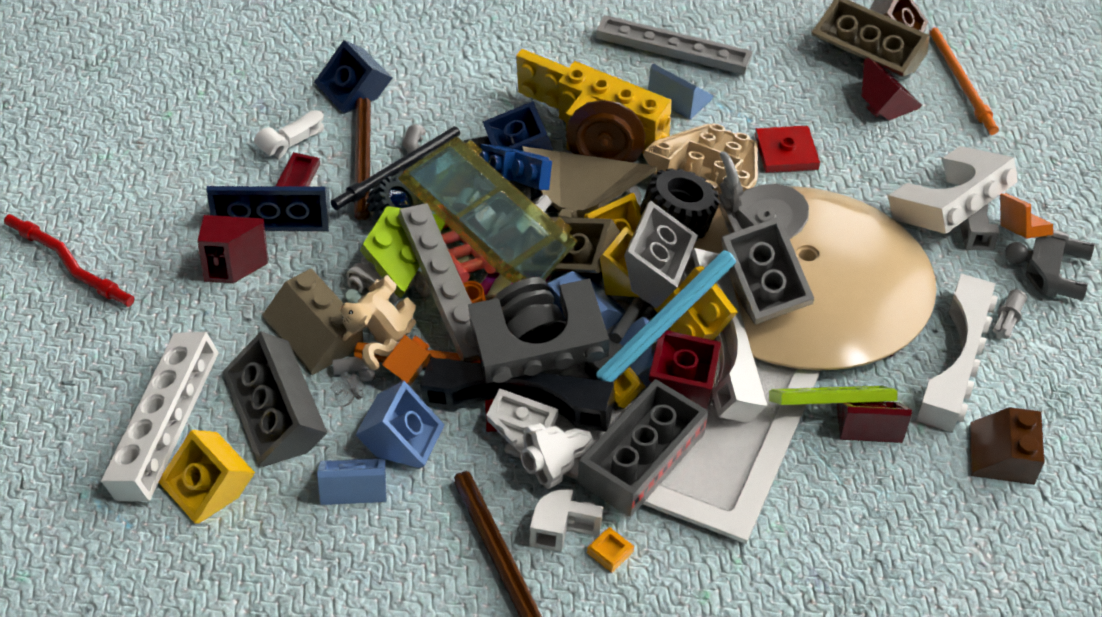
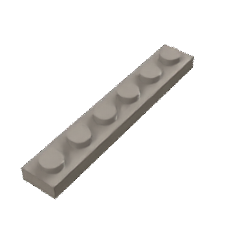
[596,15,752,75]
[398,203,480,362]

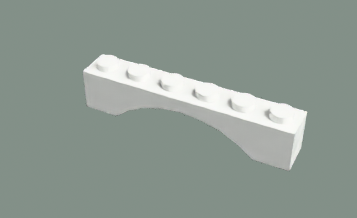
[681,248,767,423]
[916,273,998,433]

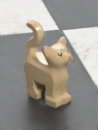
[340,275,417,370]

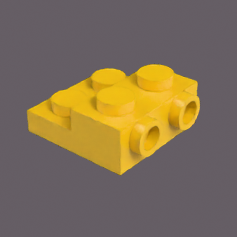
[654,266,738,340]

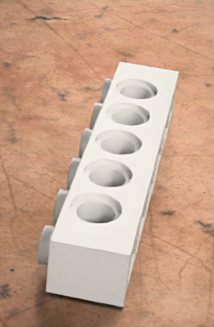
[101,332,219,502]

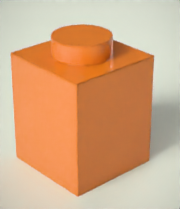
[382,335,433,386]

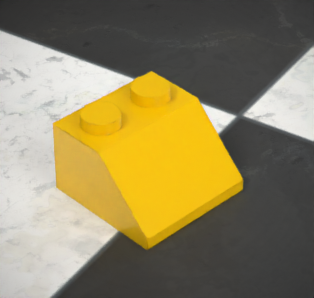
[159,430,255,524]

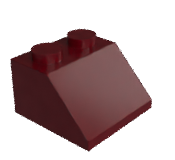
[648,330,722,410]

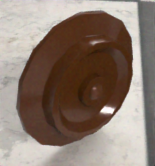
[566,100,646,163]

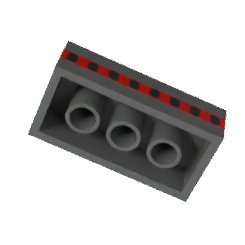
[577,379,708,517]

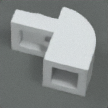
[529,489,603,552]

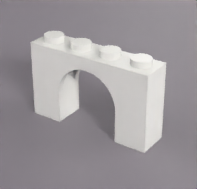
[888,146,1018,234]

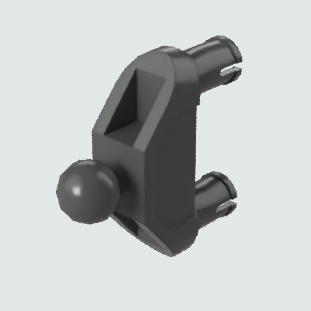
[1005,230,1095,301]

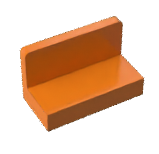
[1000,193,1053,239]

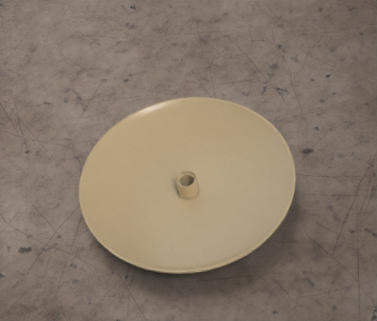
[678,187,936,370]

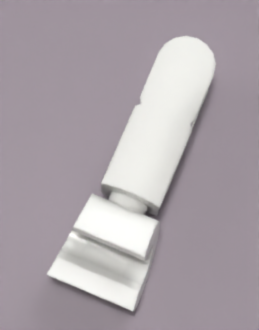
[254,110,324,159]

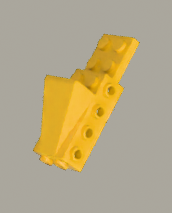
[516,49,672,154]

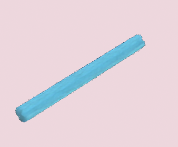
[596,250,736,382]

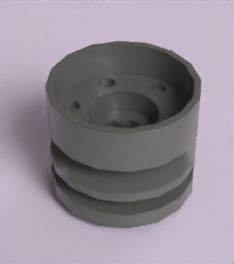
[493,277,567,344]

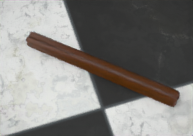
[354,97,371,220]
[454,471,542,617]

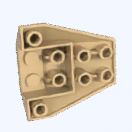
[643,124,758,207]

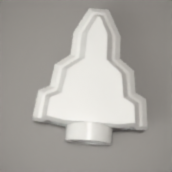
[520,423,594,489]

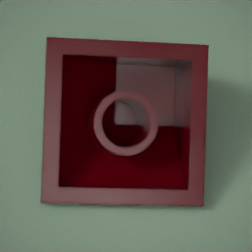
[862,57,922,120]

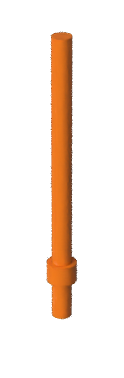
[929,27,999,135]

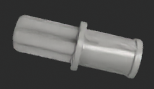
[993,289,1027,339]

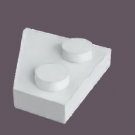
[487,388,558,454]

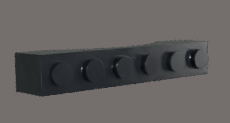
[420,357,615,432]

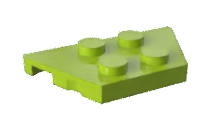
[360,206,448,298]

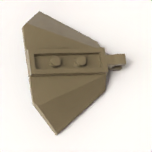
[522,146,657,218]

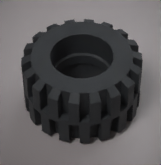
[640,168,719,241]

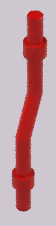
[4,214,135,307]

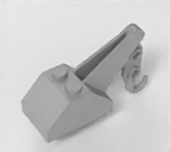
[719,151,815,325]

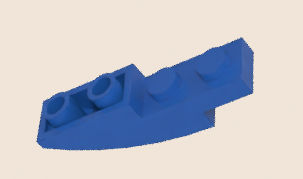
[477,144,552,190]

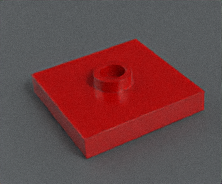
[755,125,820,173]

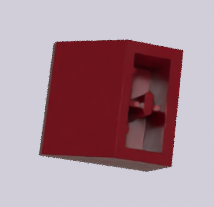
[197,215,269,283]

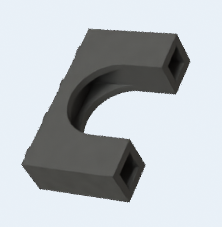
[468,279,609,383]

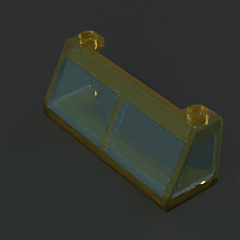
[398,137,578,283]

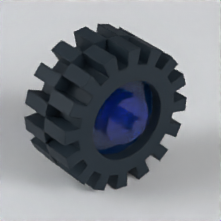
[367,176,422,220]

